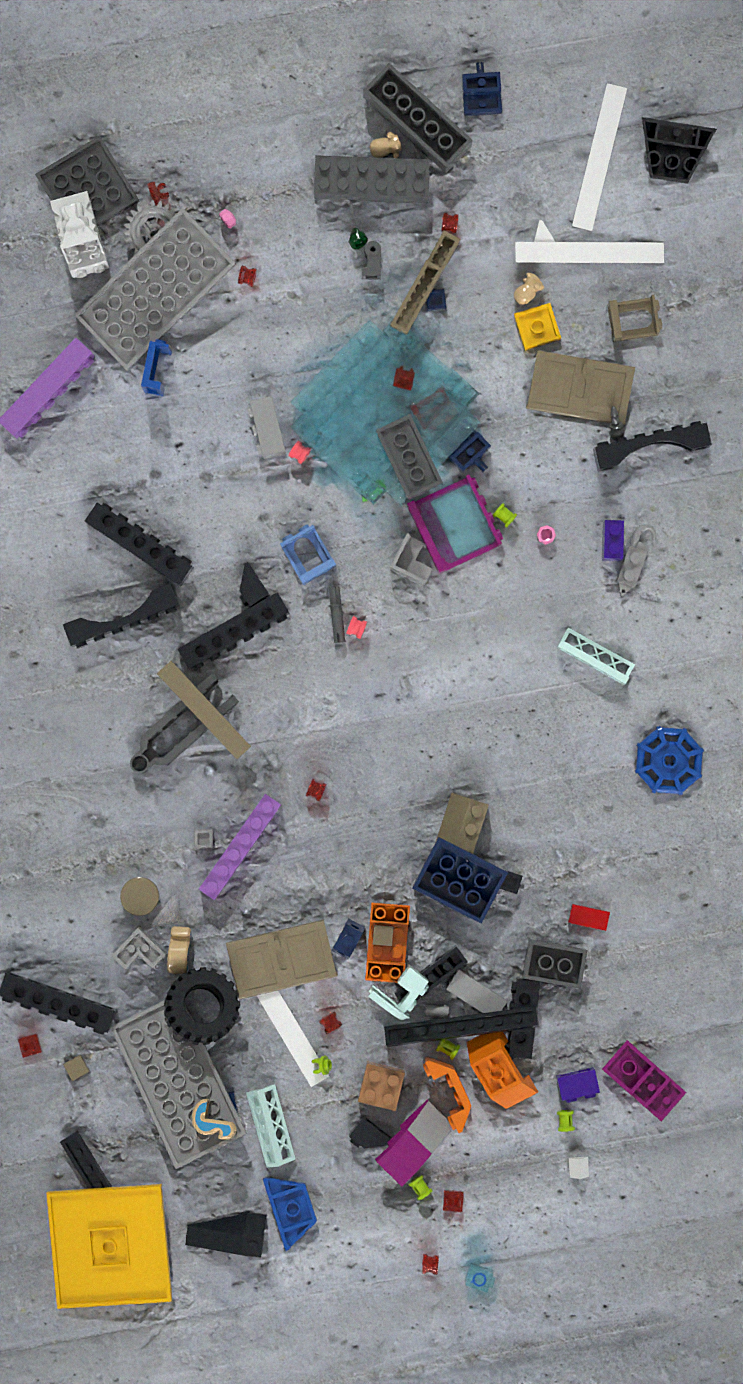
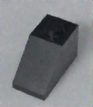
[239,562,270,607]
[349,1116,392,1149]

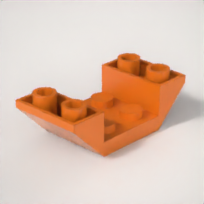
[365,902,410,983]
[467,1032,539,1109]
[423,1056,471,1133]

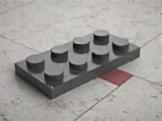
[375,414,443,500]

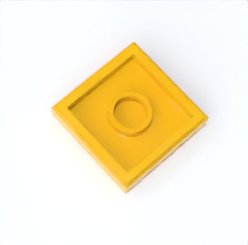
[514,303,561,351]

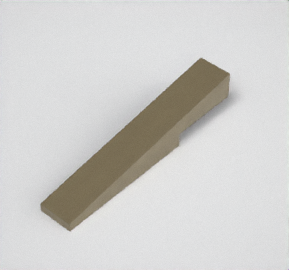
[390,230,461,335]
[157,661,251,759]

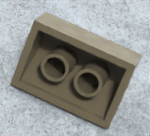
[435,793,489,854]

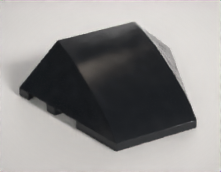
[642,117,717,184]

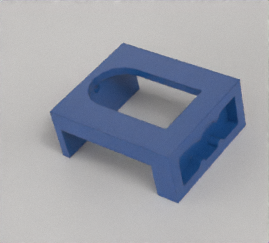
[141,339,172,396]

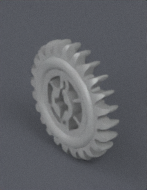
[123,200,176,255]

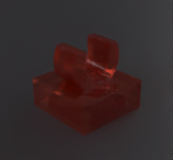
[147,182,169,205]
[393,366,415,391]
[18,1033,42,1058]
[443,1190,464,1212]

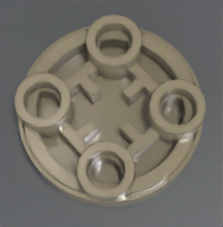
[120,877,159,916]

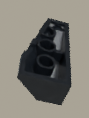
[185,1212,267,1258]

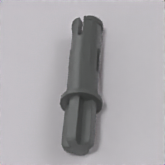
[328,586,346,643]

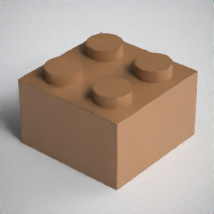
[358,1061,405,1111]

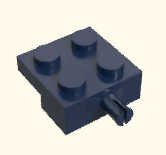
[462,62,502,116]
[437,419,491,474]

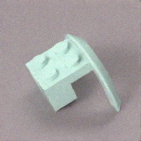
[368,965,429,1020]

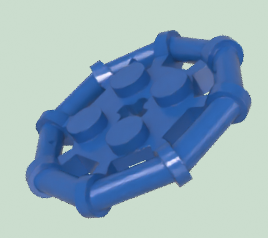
[635,726,704,796]

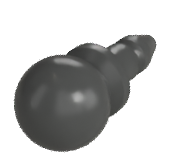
[609,406,625,440]

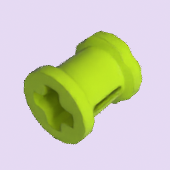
[493,503,517,528]
[435,1039,461,1060]
[557,1110,575,1132]
[408,1174,433,1200]

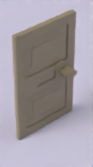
[526,350,635,426]
[226,919,338,1000]

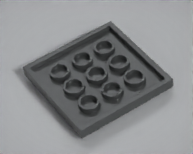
[35,136,140,227]

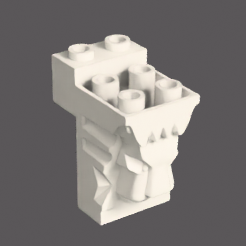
[50,191,109,278]

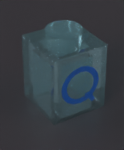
[465,1263,496,1293]

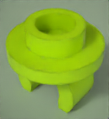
[311,1055,332,1075]

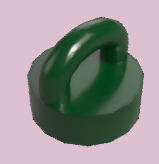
[348,228,368,249]

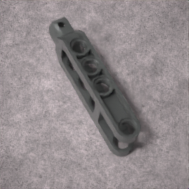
[130,673,239,773]

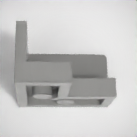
[390,533,432,586]
[111,927,168,969]

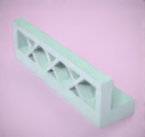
[557,628,635,685]
[246,1084,295,1168]

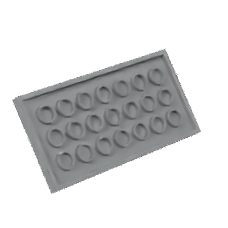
[74,208,236,371]
[111,1000,247,1169]

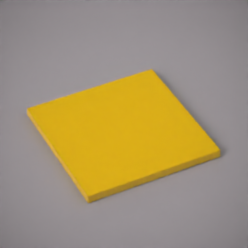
[46,1184,173,1309]

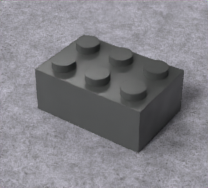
[522,939,588,989]

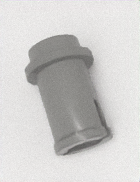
[425,1004,449,1019]

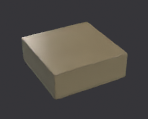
[373,925,393,946]
[63,1054,90,1081]

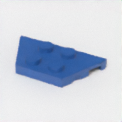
[263,1177,317,1251]

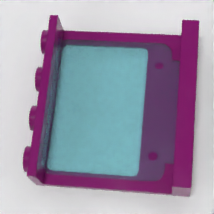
[407,475,503,574]

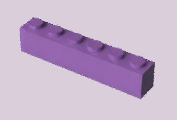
[0,338,95,439]
[199,794,282,900]

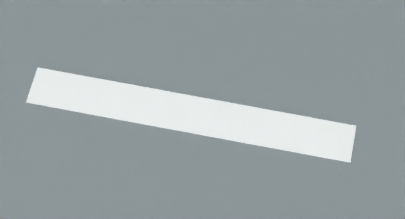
[572,83,627,231]
[515,242,664,263]
[257,991,329,1087]

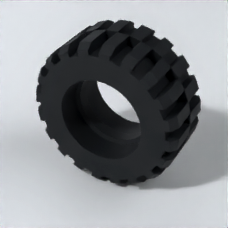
[164,967,240,1045]

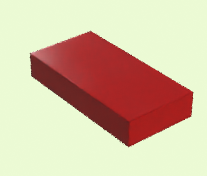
[568,904,610,931]

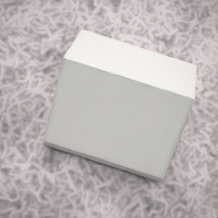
[569,1157,589,1179]

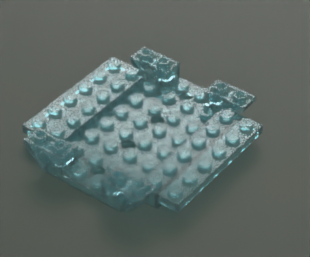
[291,320,480,506]

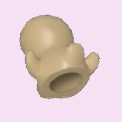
[369,132,402,158]
[514,273,544,305]

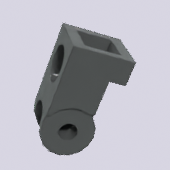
[362,241,381,280]

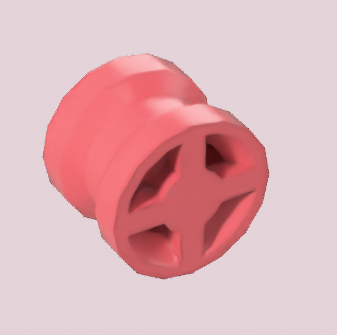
[288,440,311,464]
[346,616,367,639]

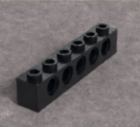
[84,502,194,586]
[178,592,290,671]
[0,972,117,1035]

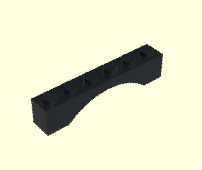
[593,421,712,472]
[63,583,180,649]

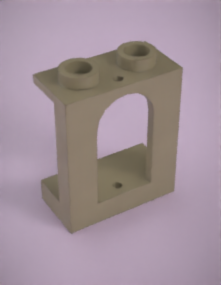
[607,294,662,342]

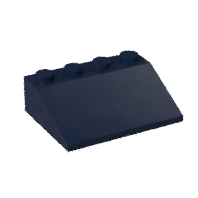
[412,837,508,924]

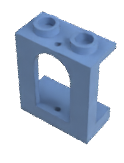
[280,524,336,585]

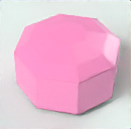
[219,209,236,229]
[536,525,556,545]

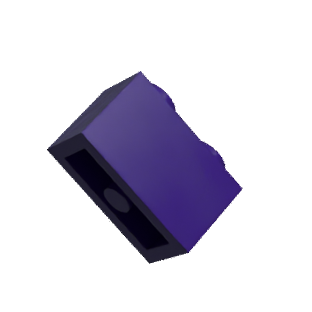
[602,520,624,561]
[556,1067,600,1103]

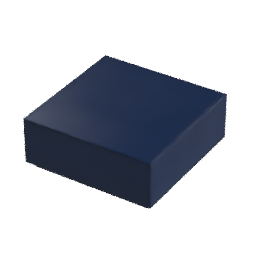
[426,289,446,311]

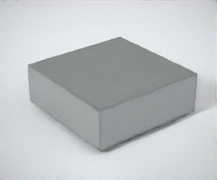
[194,829,214,849]

